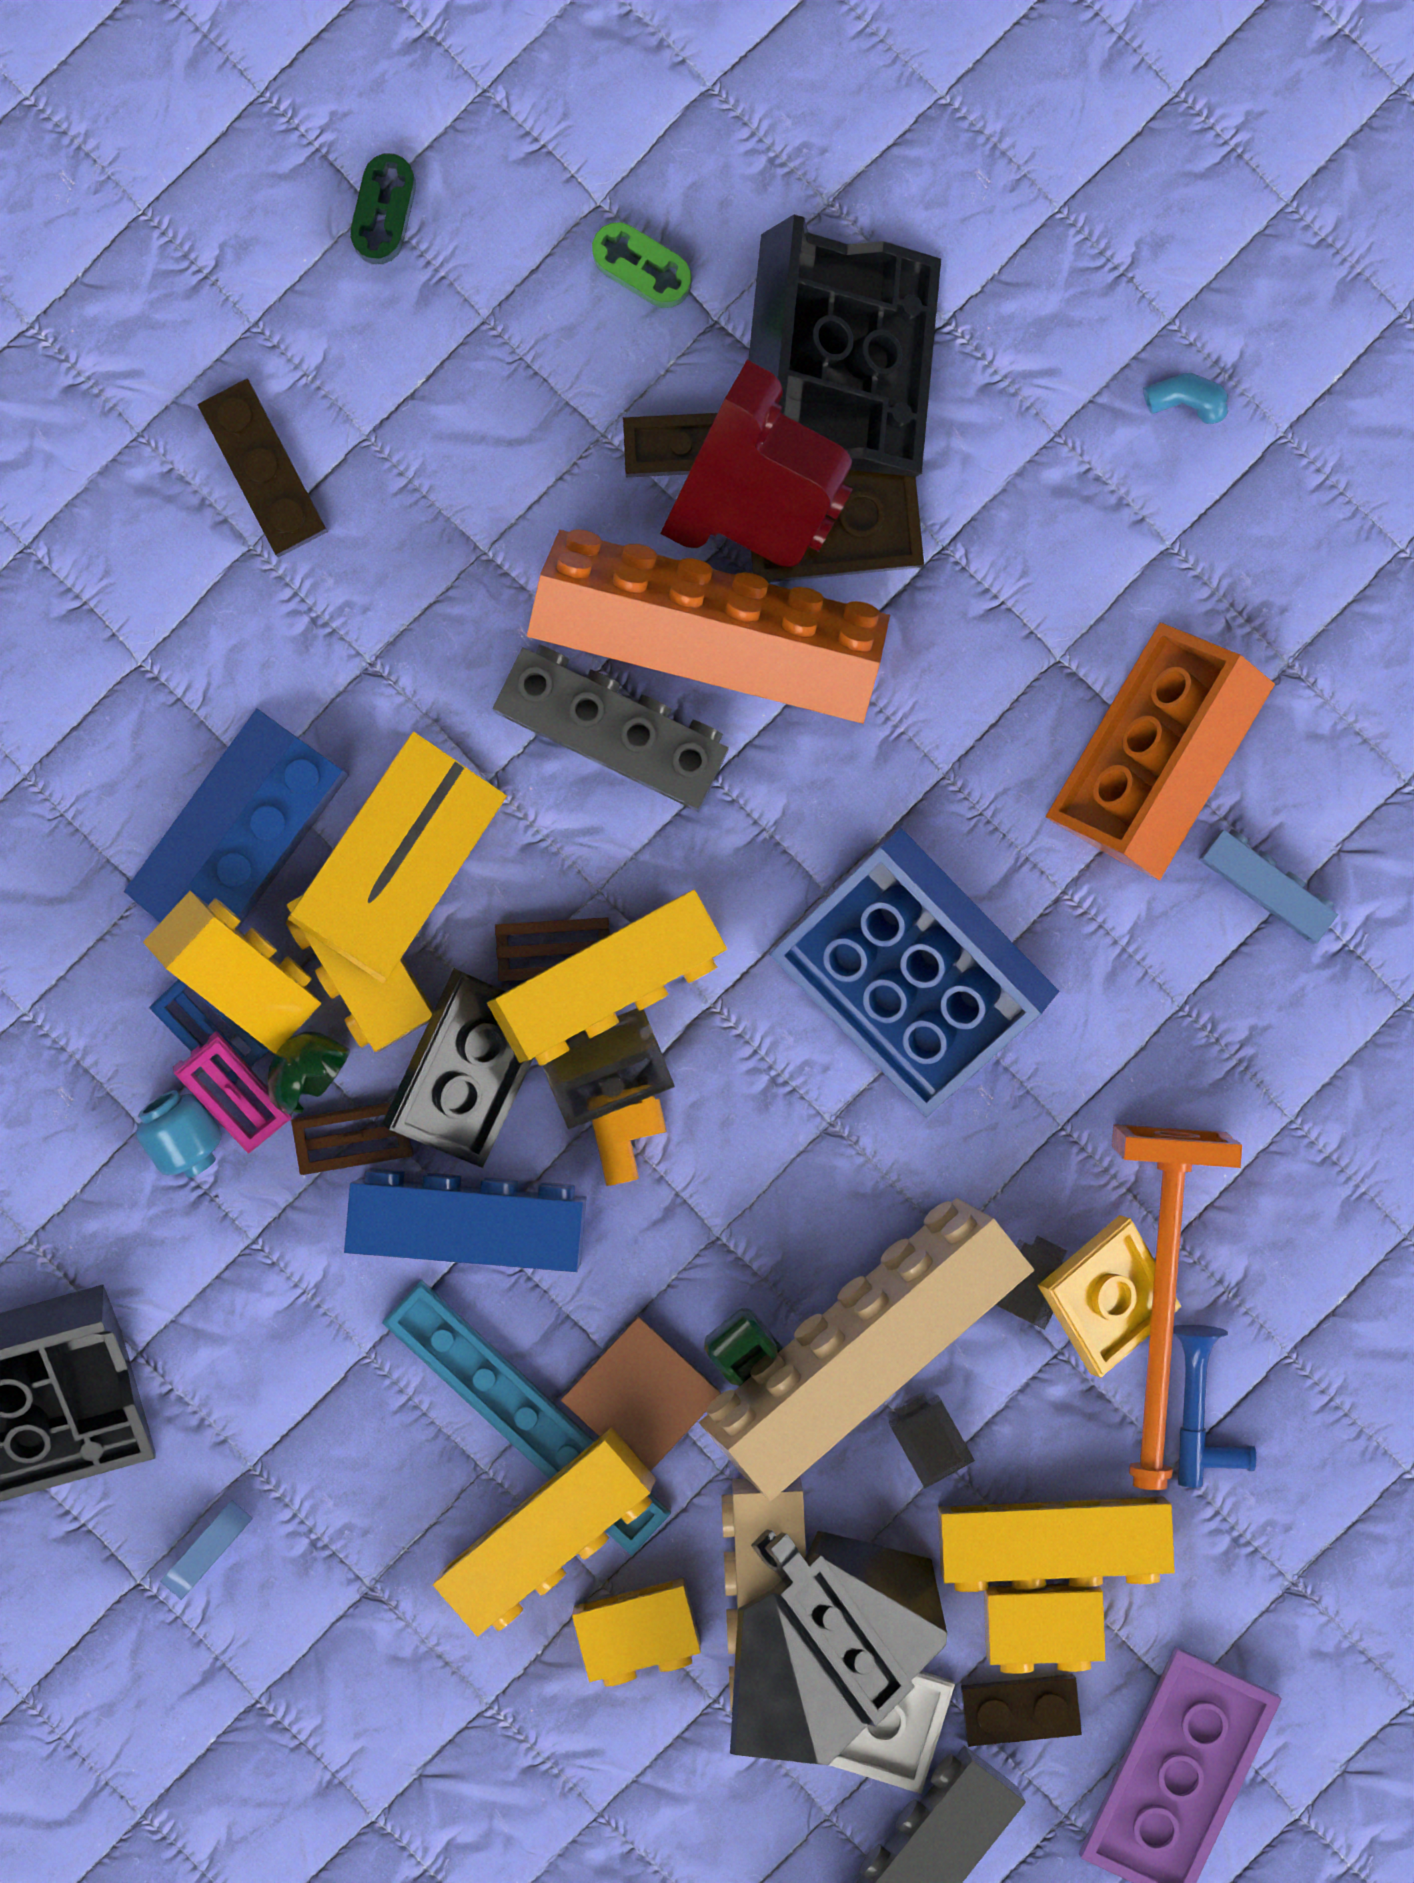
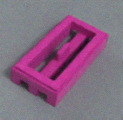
[173,1031,292,1154]

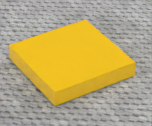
[1038,1215,1182,1378]

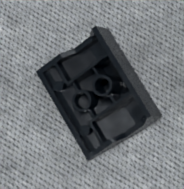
[748,214,941,477]
[0,1285,156,1502]

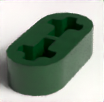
[350,153,416,264]

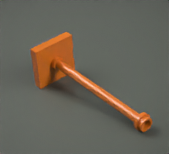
[1112,1124,1242,1490]

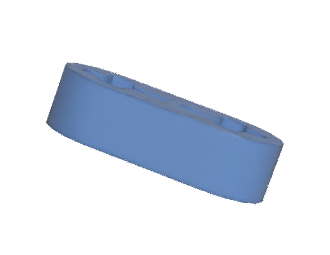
[160,1500,253,1600]

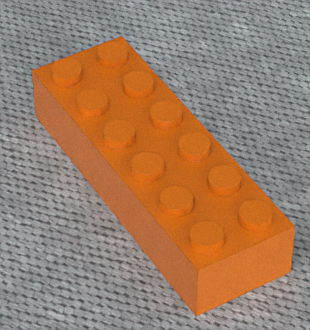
[527,529,890,724]

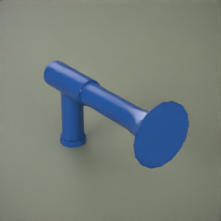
[1173,1325,1256,1488]

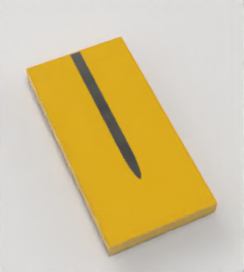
[287,731,507,983]

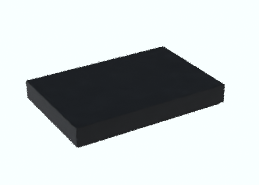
[381,968,534,1168]

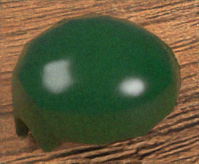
[268,1032,350,1115]

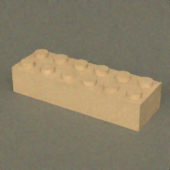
[698,1198,1034,1502]

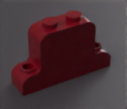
[660,359,853,567]

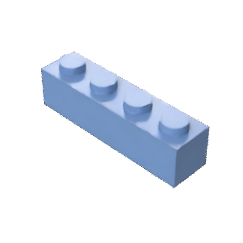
[1198,829,1339,944]

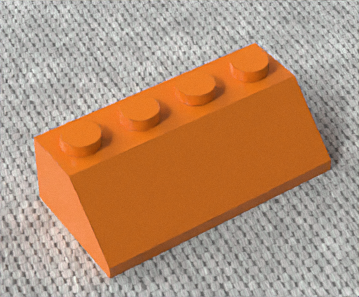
[1045,622,1275,881]

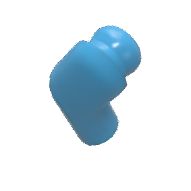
[1143,373,1229,424]

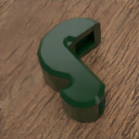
[704,1308,783,1387]

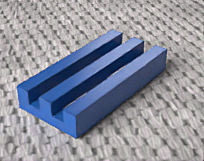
[149,979,270,1084]

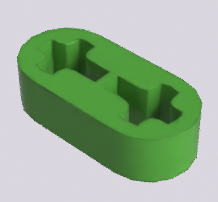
[592,222,691,308]

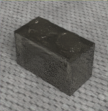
[542,1008,675,1130]

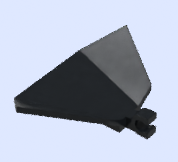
[730,1529,947,1765]

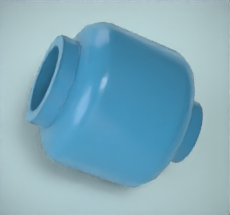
[136,1090,222,1178]

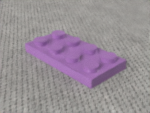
[1079,1646,1282,1883]

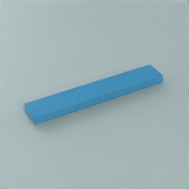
[382,1280,671,1556]

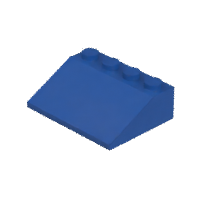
[769,828,1059,1118]

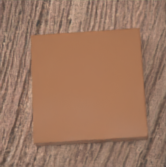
[561,1315,722,1472]

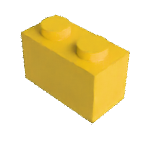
[572,1577,701,1687]
[984,1584,1106,1674]

